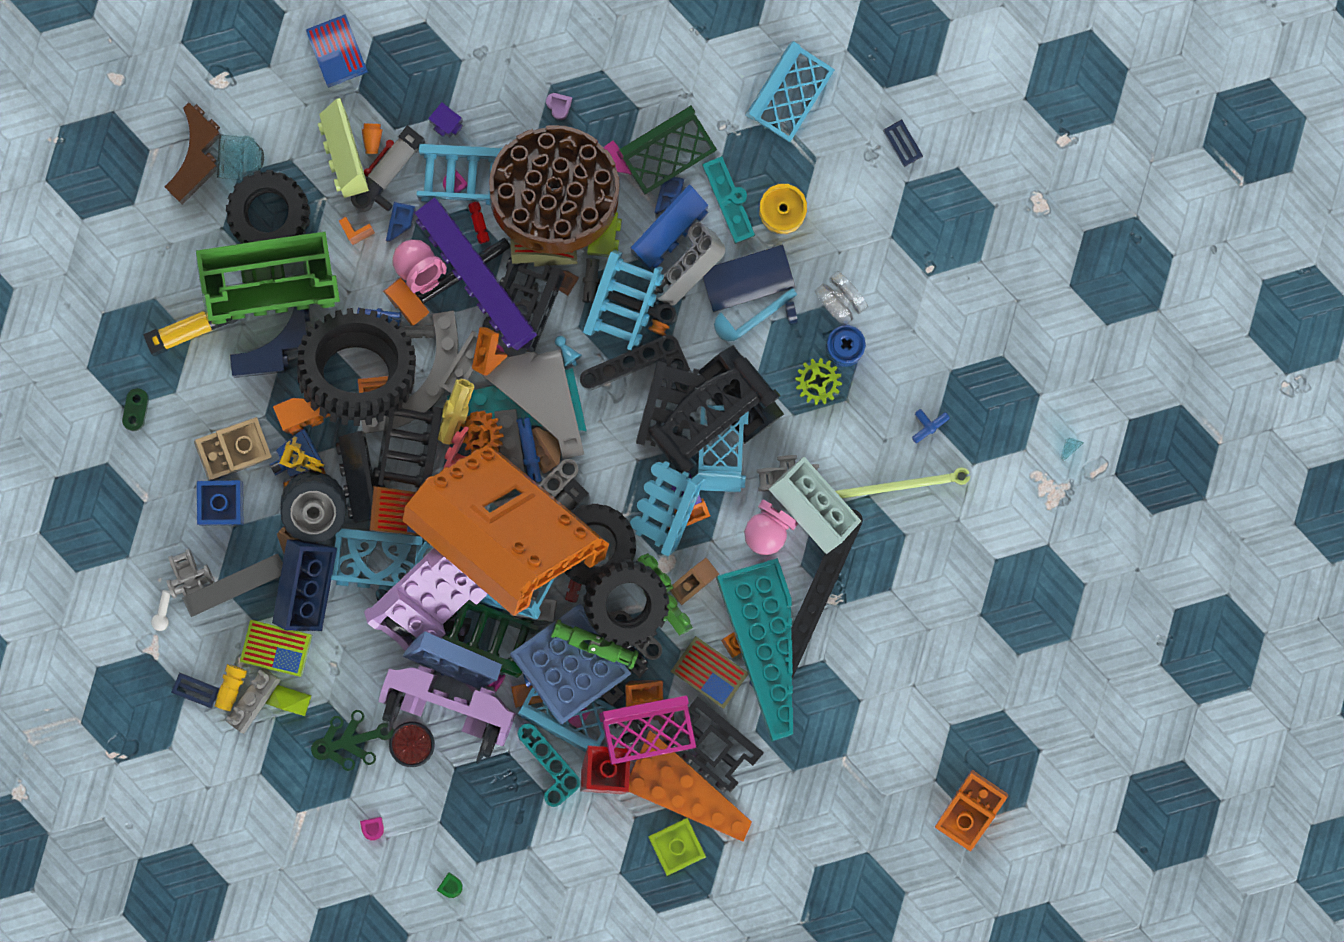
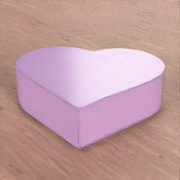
[546,93,572,121]

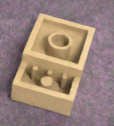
[194,417,272,481]

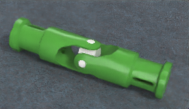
[550,619,639,669]

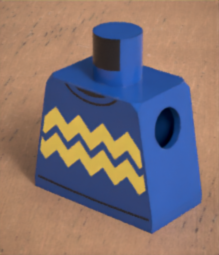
[269,429,325,478]

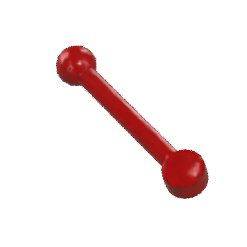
[364,140,394,177]

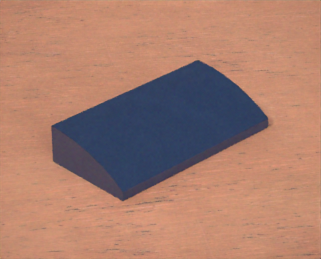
[702,245,795,312]

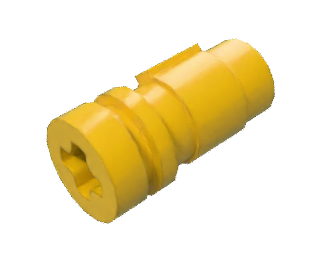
[214,664,247,711]

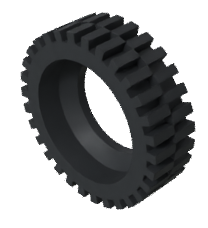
[297,308,416,426]

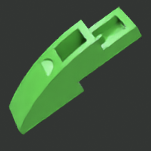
[638,553,693,636]

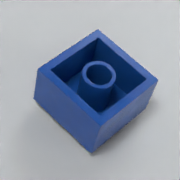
[197,480,244,526]

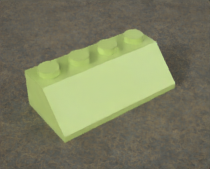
[318,98,369,198]

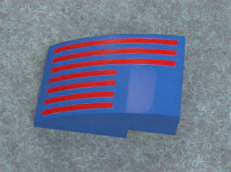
[306,14,368,88]

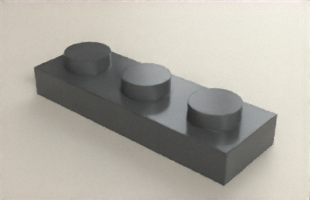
[494,409,525,473]

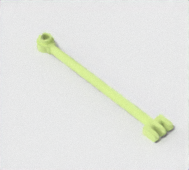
[835,468,970,498]

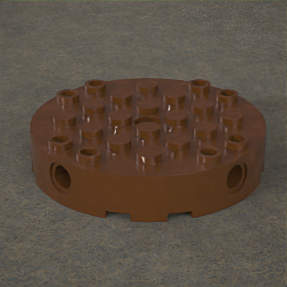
[489,125,619,254]

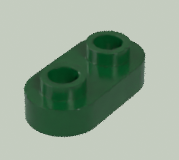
[122,388,149,431]

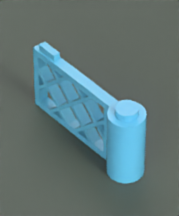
[698,405,749,492]

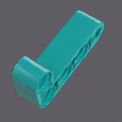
[518,724,581,807]

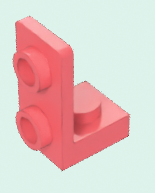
[444,426,469,468]

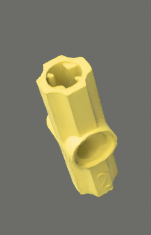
[438,379,474,445]

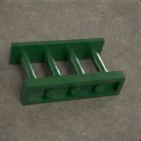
[442,599,539,678]

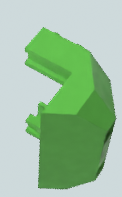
[196,231,340,325]

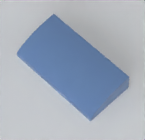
[403,632,502,689]

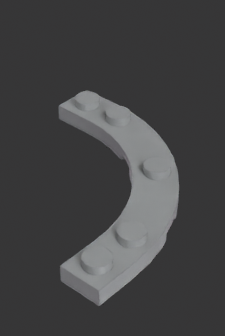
[361,311,458,434]

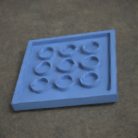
[510,604,631,725]

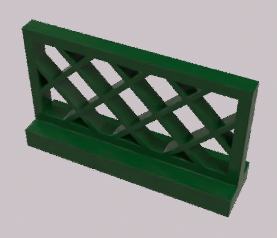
[617,105,717,195]

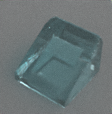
[1060,438,1084,461]

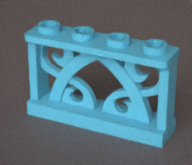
[331,528,424,591]

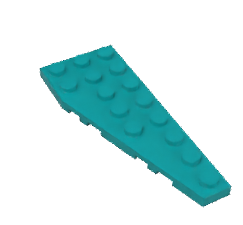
[716,558,793,742]

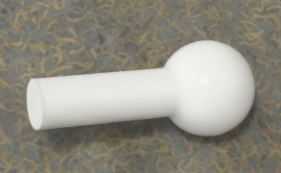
[151,590,171,631]

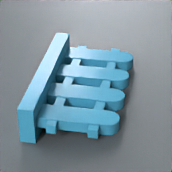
[630,461,705,556]

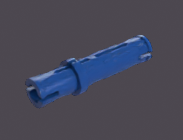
[516,417,542,482]

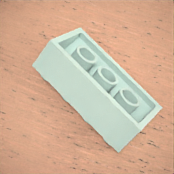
[769,457,861,554]

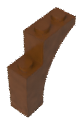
[164,102,222,205]

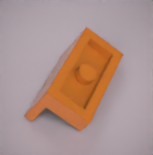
[339,217,375,245]

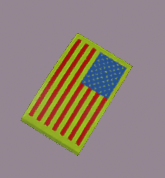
[240,620,313,677]

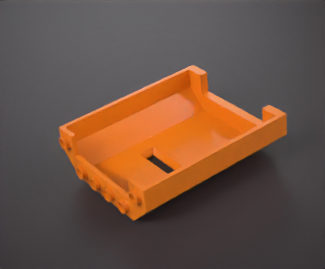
[403,445,609,616]

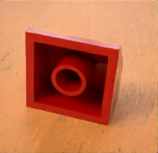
[580,745,631,794]

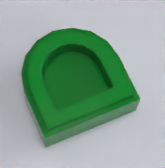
[437,872,463,898]

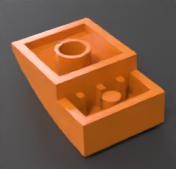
[935,770,1008,852]

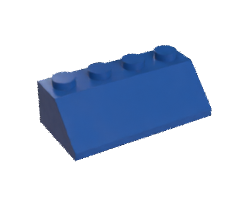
[630,184,709,270]

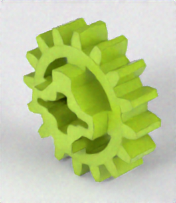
[795,358,842,405]

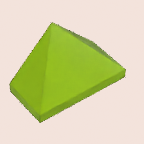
[265,685,312,716]

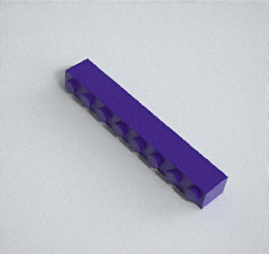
[414,197,537,350]

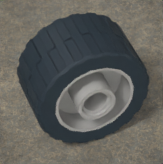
[280,471,346,543]

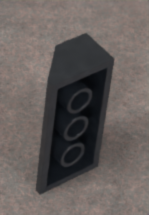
[698,345,784,444]
[336,431,375,523]

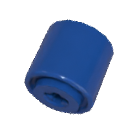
[826,325,866,367]

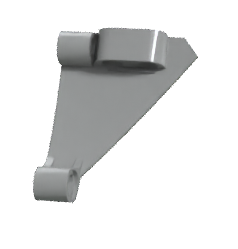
[481,349,584,459]

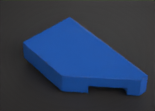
[654,174,685,214]
[386,202,415,242]

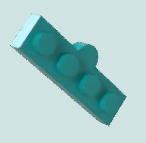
[702,156,755,244]

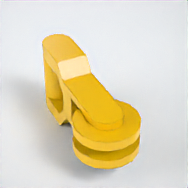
[279,443,324,473]

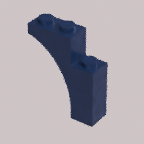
[230,306,311,378]

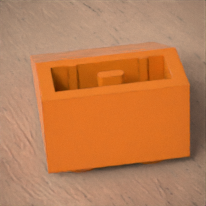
[273,398,330,435]

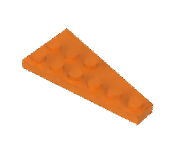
[629,730,752,842]

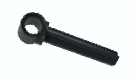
[596,285,677,326]

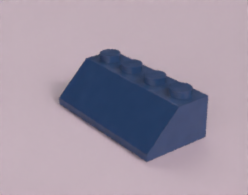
[272,539,337,631]

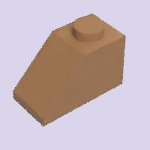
[670,558,719,605]

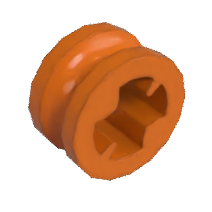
[648,319,670,336]

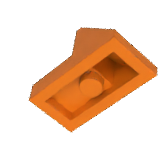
[472,327,508,375]

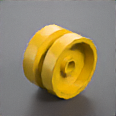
[759,184,807,234]

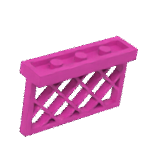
[599,695,696,765]

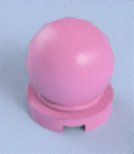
[393,239,447,294]
[744,500,798,555]

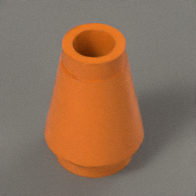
[362,123,383,154]

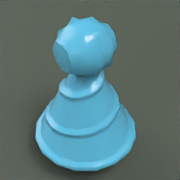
[555,336,582,367]

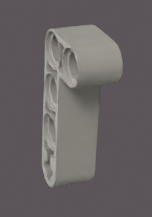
[654,222,725,306]

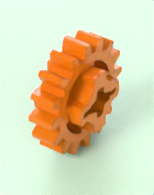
[460,410,504,454]

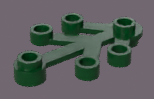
[311,710,394,771]

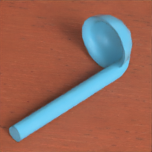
[714,288,797,341]

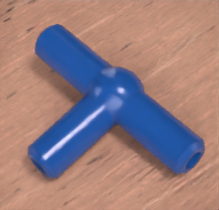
[912,409,950,443]

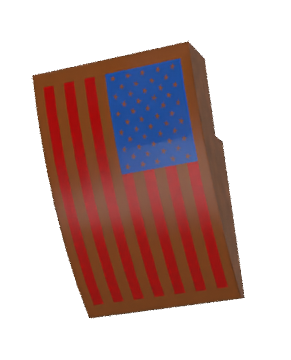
[370,487,421,537]

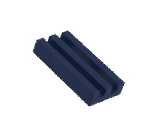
[883,119,923,168]
[171,672,220,709]

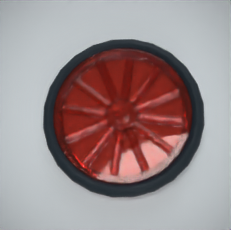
[389,721,435,767]

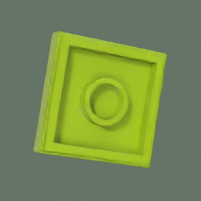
[648,818,706,876]

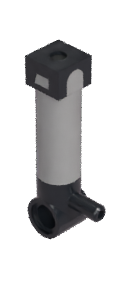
[351,125,425,212]

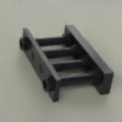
[372,407,443,491]

